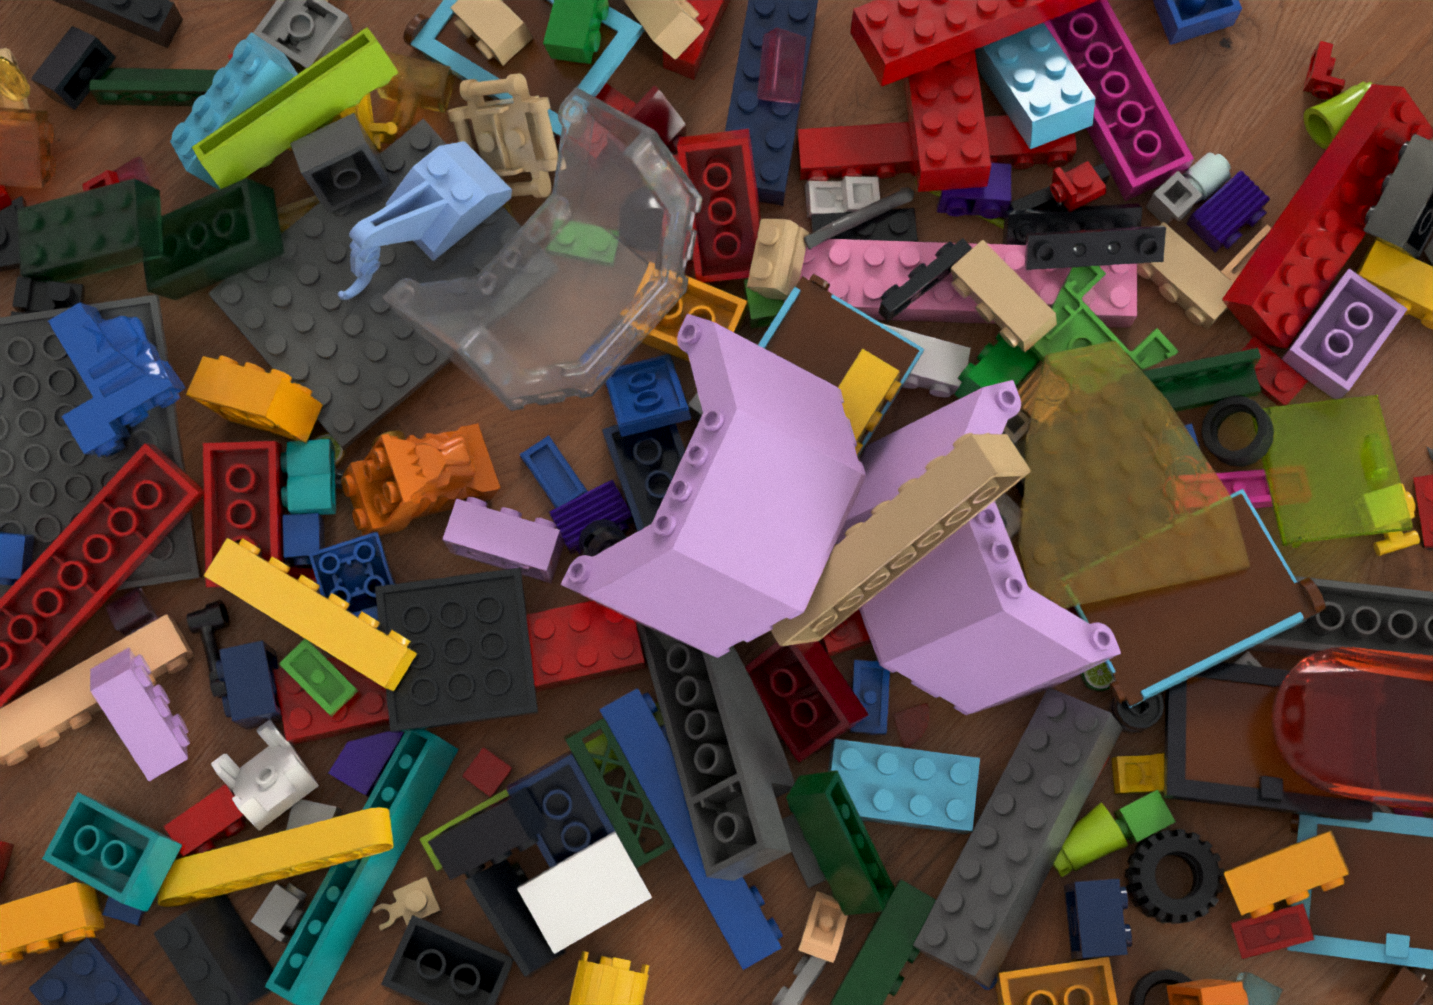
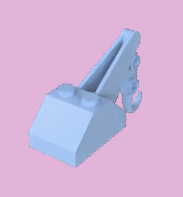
[338,141,512,300]

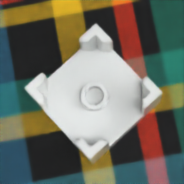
[211,719,319,831]

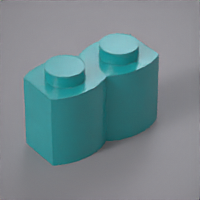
[281,439,336,515]

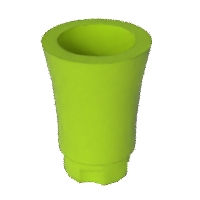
[1303,81,1373,150]
[1053,802,1128,877]

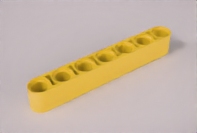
[157,807,394,907]

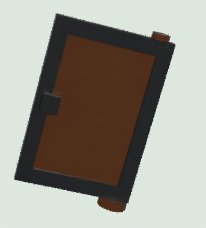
[1164,662,1385,823]

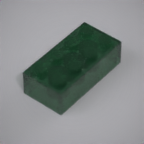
[17,178,164,282]
[138,178,284,300]

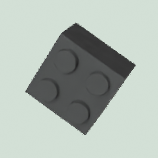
[290,113,391,214]

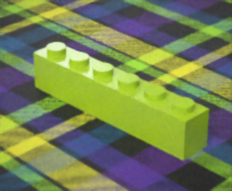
[192,27,399,193]

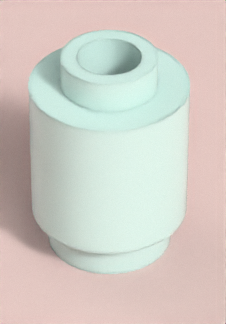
[1183,153,1231,203]

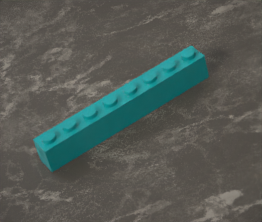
[265,729,459,1005]

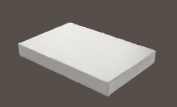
[517,831,652,954]

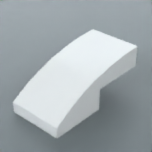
[805,176,880,218]

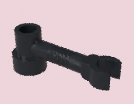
[186,600,230,698]

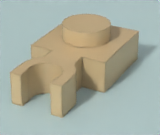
[372,877,442,931]

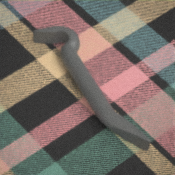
[804,187,914,249]

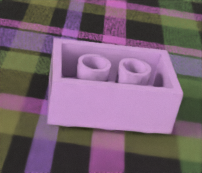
[1282,269,1407,401]
[443,497,564,583]
[90,647,190,781]

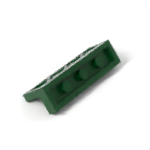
[89,68,218,106]
[1114,348,1261,423]
[564,718,675,868]

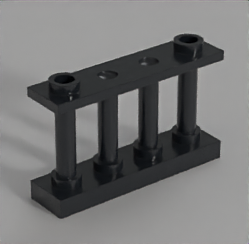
[1003,203,1166,270]

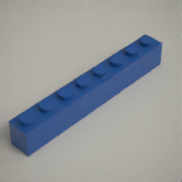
[599,688,783,970]

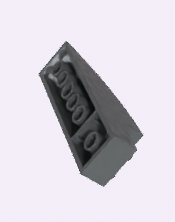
[636,622,795,881]

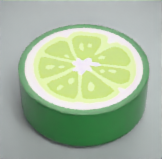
[1081,662,1115,692]

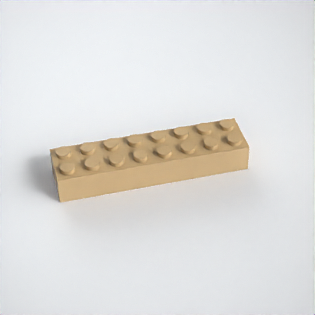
[771,433,1031,647]

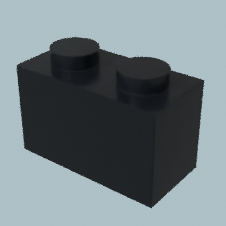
[31,26,116,110]

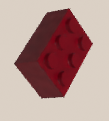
[745,641,869,762]

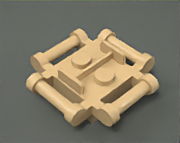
[447,73,565,198]

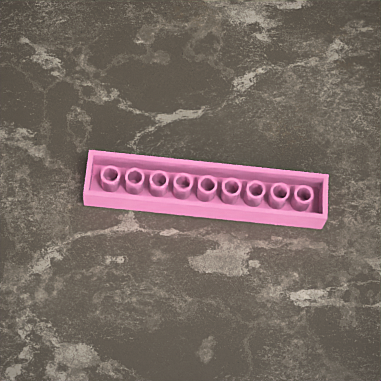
[784,239,1137,328]

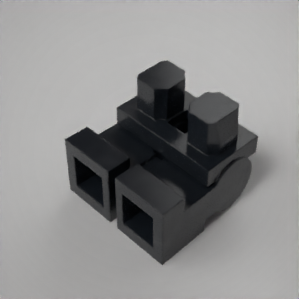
[11,276,85,316]

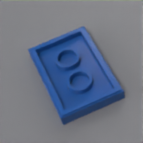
[603,354,691,437]

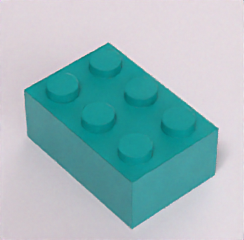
[42,792,182,912]

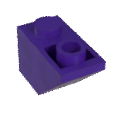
[937,163,1011,219]
[328,731,404,798]

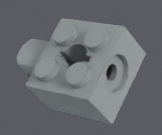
[253,0,354,74]

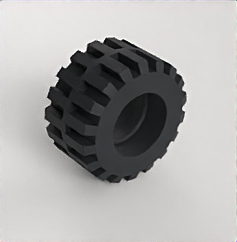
[1125,829,1224,924]

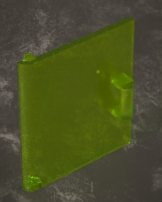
[1251,395,1413,548]

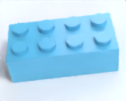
[975,23,1096,149]
[170,32,298,190]
[828,739,980,834]

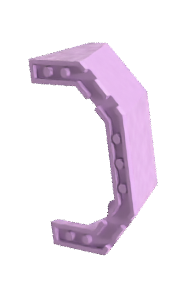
[561,314,866,658]
[835,380,1121,715]

